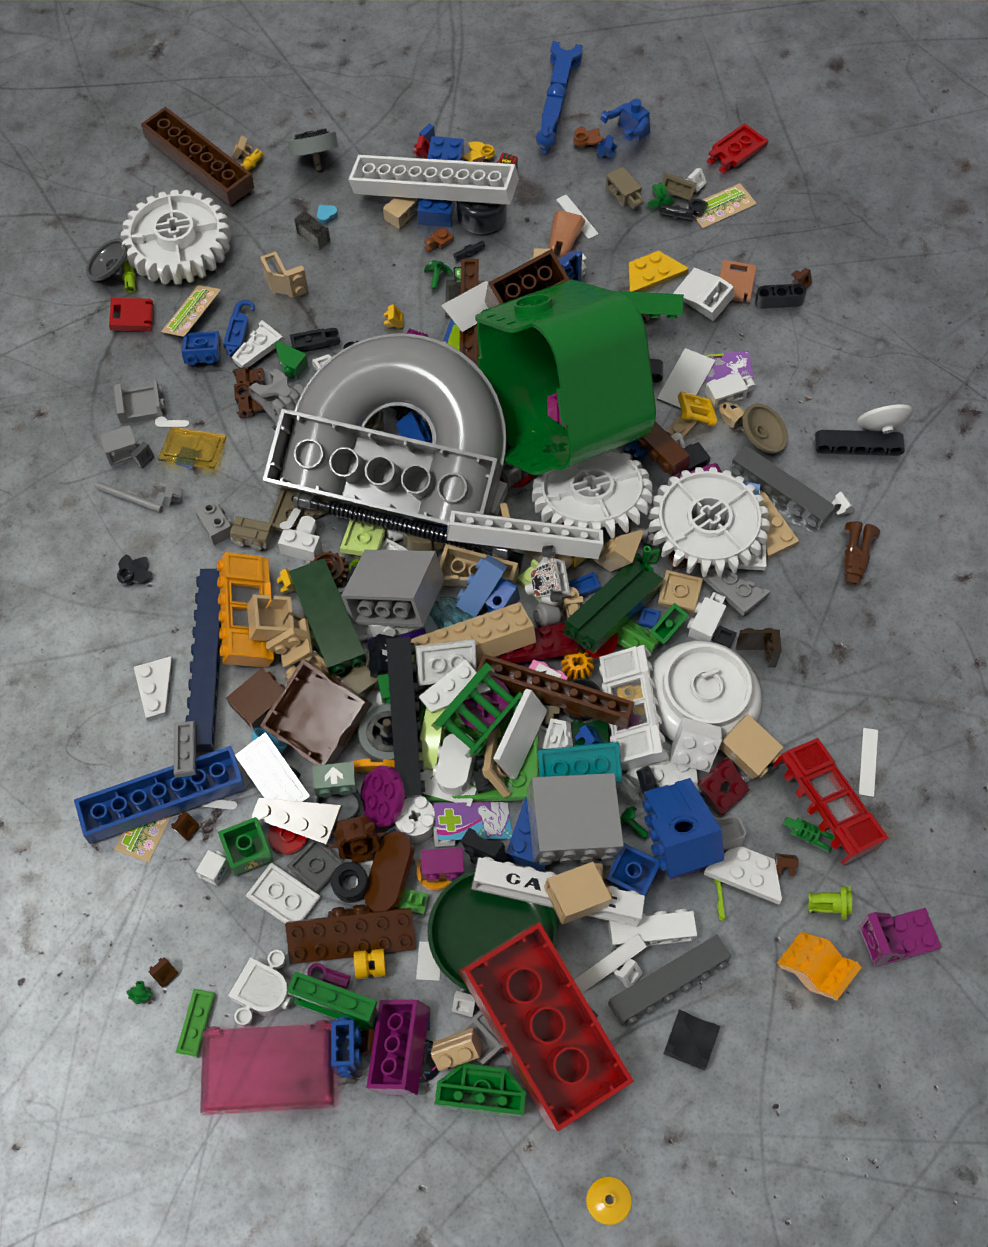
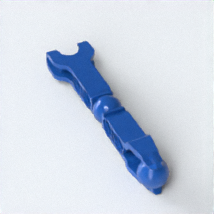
[536,41,583,153]

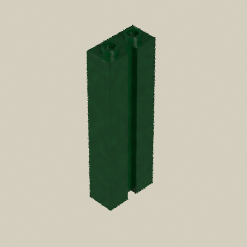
[288,558,366,675]
[563,559,664,654]

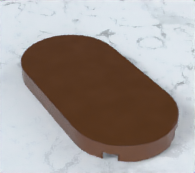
[364,831,414,912]

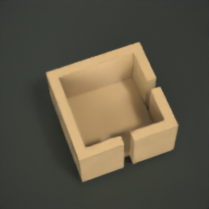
[247,594,294,641]

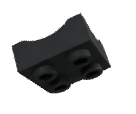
[460,828,514,865]
[663,1009,721,1071]

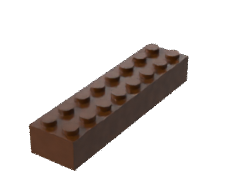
[141,106,255,206]

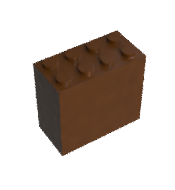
[484,249,570,308]

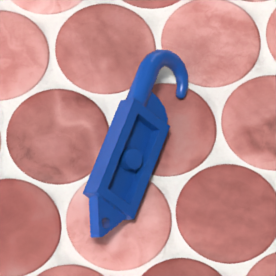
[223,300,255,357]

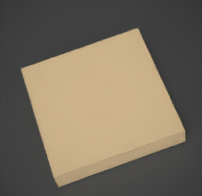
[658,570,703,614]

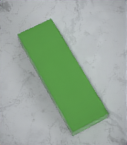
[176,989,216,1058]

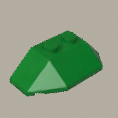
[434,1063,526,1117]

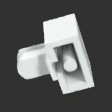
[278,516,322,562]

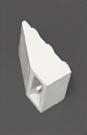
[673,268,735,322]

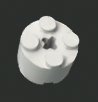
[395,796,436,844]

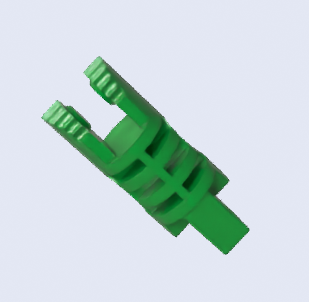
[782,817,835,853]

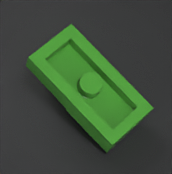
[395,888,430,916]

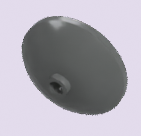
[86,238,128,281]

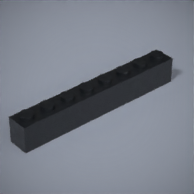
[386,637,425,799]

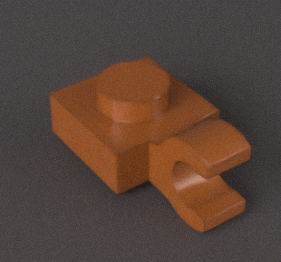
[424,227,454,252]

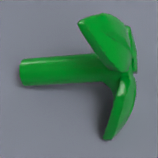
[646,182,674,209]
[424,260,453,290]
[634,546,660,573]
[620,806,649,839]

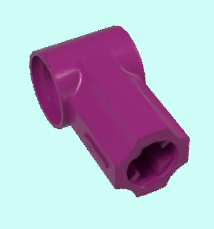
[307,963,351,990]

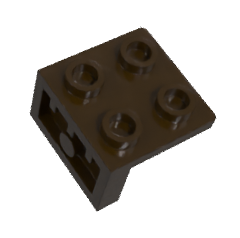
[736,628,782,668]

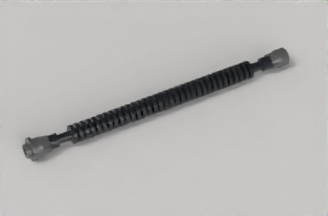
[293,491,511,559]

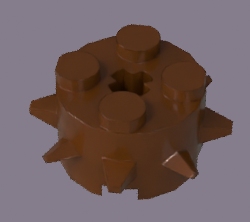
[329,815,385,863]

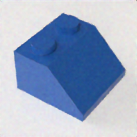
[606,843,660,899]

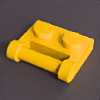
[677,392,717,427]

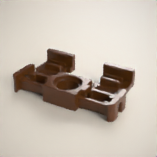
[232,367,267,419]

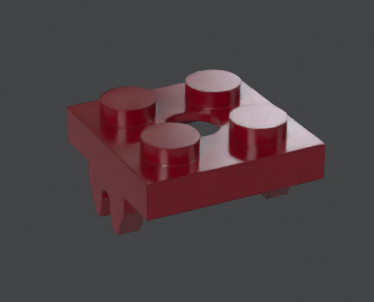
[697,758,750,816]

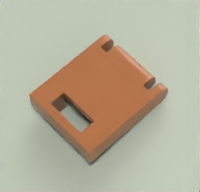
[720,260,756,303]

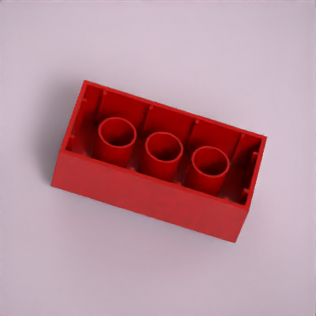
[458,922,634,1132]

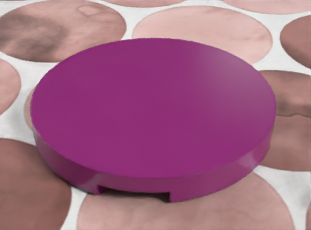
[360,766,405,828]

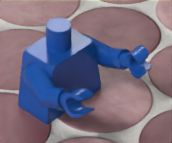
[600,99,650,141]

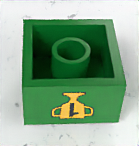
[218,816,274,876]

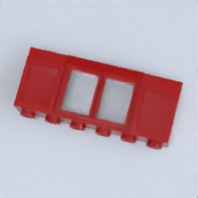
[773,738,888,865]

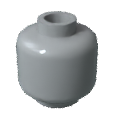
[533,602,563,626]

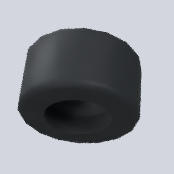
[330,862,369,903]

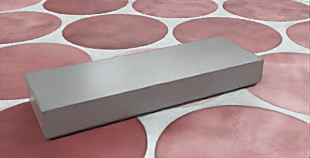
[174,721,196,778]

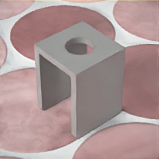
[99,425,137,466]

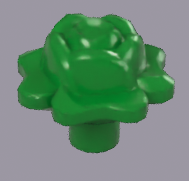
[126,981,153,1004]

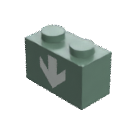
[313,762,357,798]

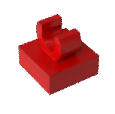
[413,135,430,159]

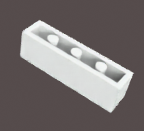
[608,909,697,950]

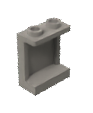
[113,378,165,424]

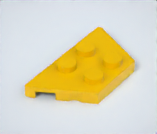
[628,251,688,292]

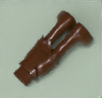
[844,521,880,586]

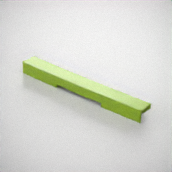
[714,879,725,920]

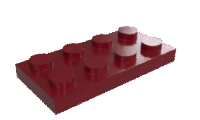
[500,623,578,663]

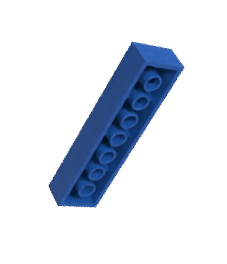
[74,746,246,844]

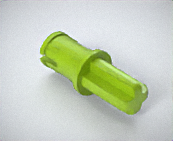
[122,260,136,293]

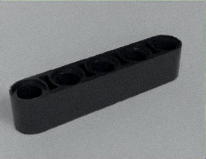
[815,430,905,456]

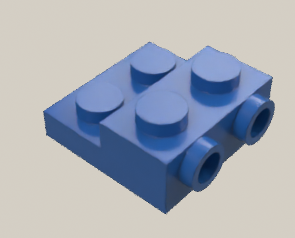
[182,331,220,365]

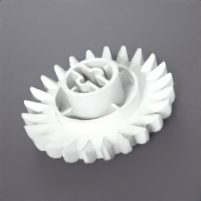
[532,449,652,539]
[648,467,770,577]

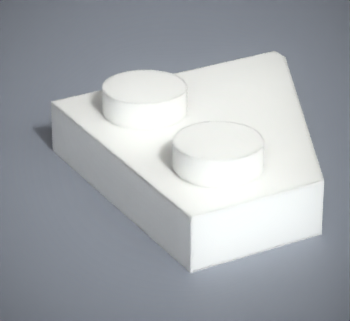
[542,718,573,749]

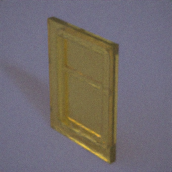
[158,427,227,469]

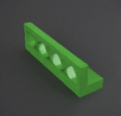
[617,620,660,660]

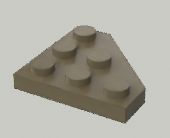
[269,488,330,532]

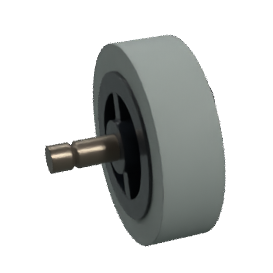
[287,128,338,171]
[358,704,419,762]

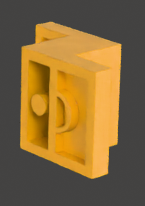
[777,931,862,1001]

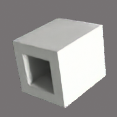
[196,850,229,886]

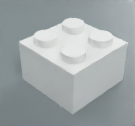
[670,717,722,772]

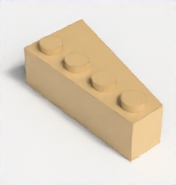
[439,544,519,587]

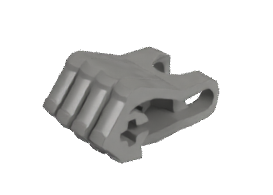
[249,369,304,424]

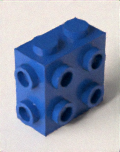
[331,1017,362,1078]

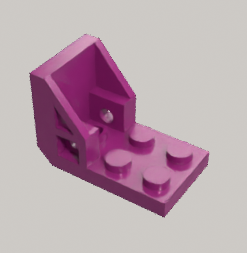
[859,908,942,966]

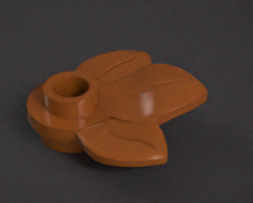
[573,126,603,147]

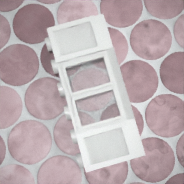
[599,645,669,771]

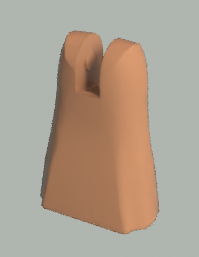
[548,210,585,258]

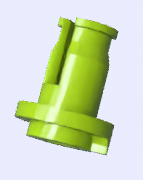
[808,886,852,920]

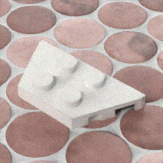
[626,749,699,792]
[704,846,782,905]

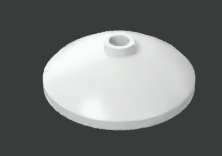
[857,404,913,434]

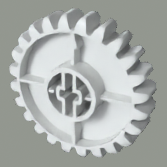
[120,189,231,285]

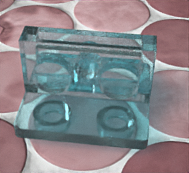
[429,597,473,629]

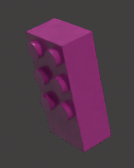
[366,1000,430,1095]

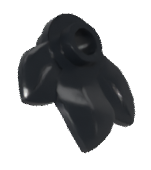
[117,554,153,585]

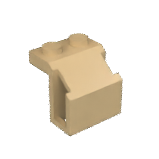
[260,251,309,298]

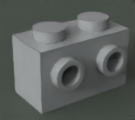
[194,499,233,545]

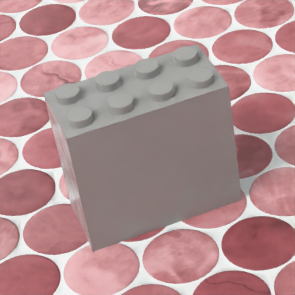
[341,550,444,627]
[526,773,624,865]

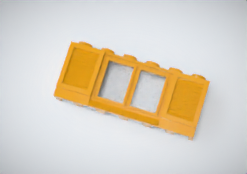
[217,552,274,668]

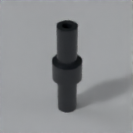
[453,241,486,260]

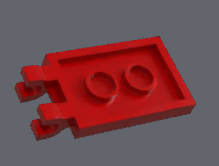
[707,123,769,174]

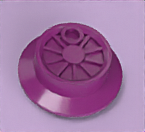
[458,676,510,730]

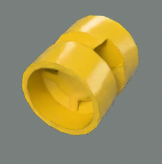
[354,949,386,980]

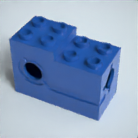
[642,778,725,878]

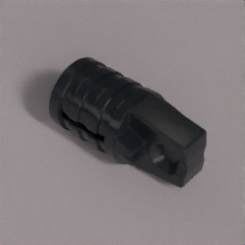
[636,766,660,798]

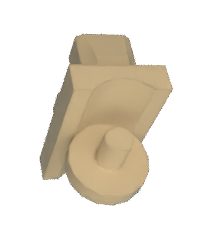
[561,587,584,619]

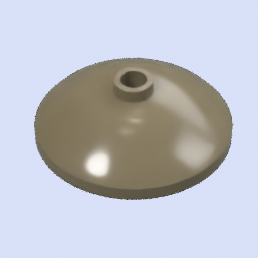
[742,403,788,453]

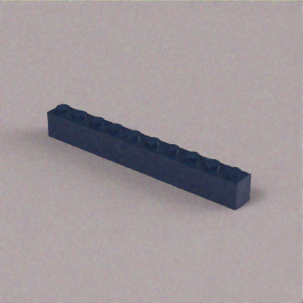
[185,568,222,752]

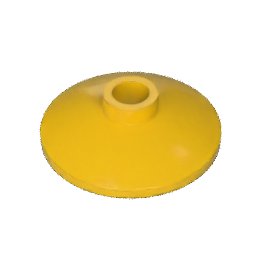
[586,1177,632,1225]

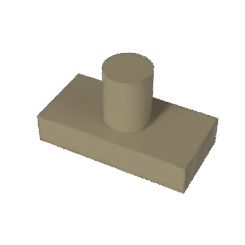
[662,172,697,200]

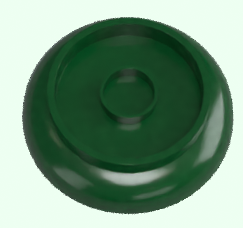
[427,870,558,992]

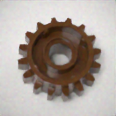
[310,551,349,587]

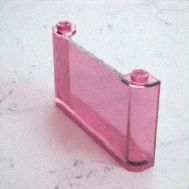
[200,1020,335,1116]

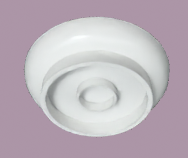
[650,641,762,750]

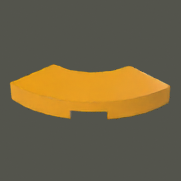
[351,759,395,775]

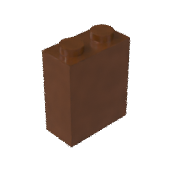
[226,668,286,731]

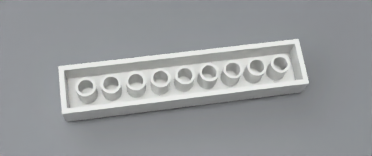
[349,155,519,205]

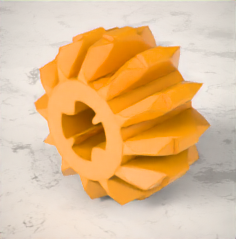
[561,649,594,679]

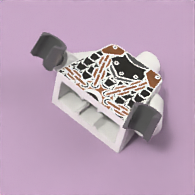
[525,545,571,606]

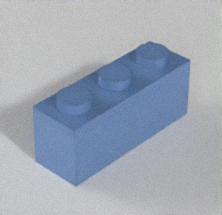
[456,555,507,617]

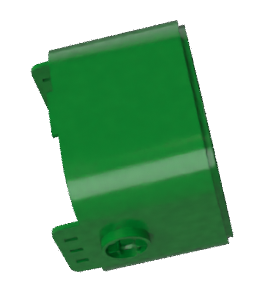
[475,280,656,475]

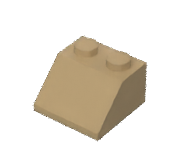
[593,530,644,572]

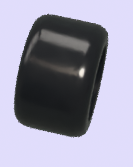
[457,201,507,235]

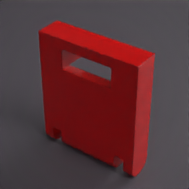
[109,298,153,331]

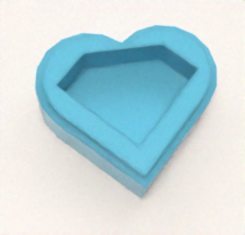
[317,205,338,224]

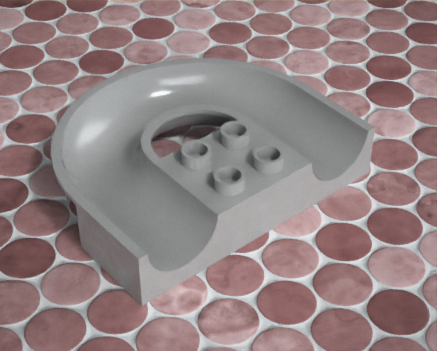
[263,333,506,526]

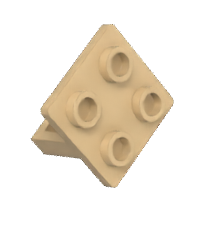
[266,618,313,668]

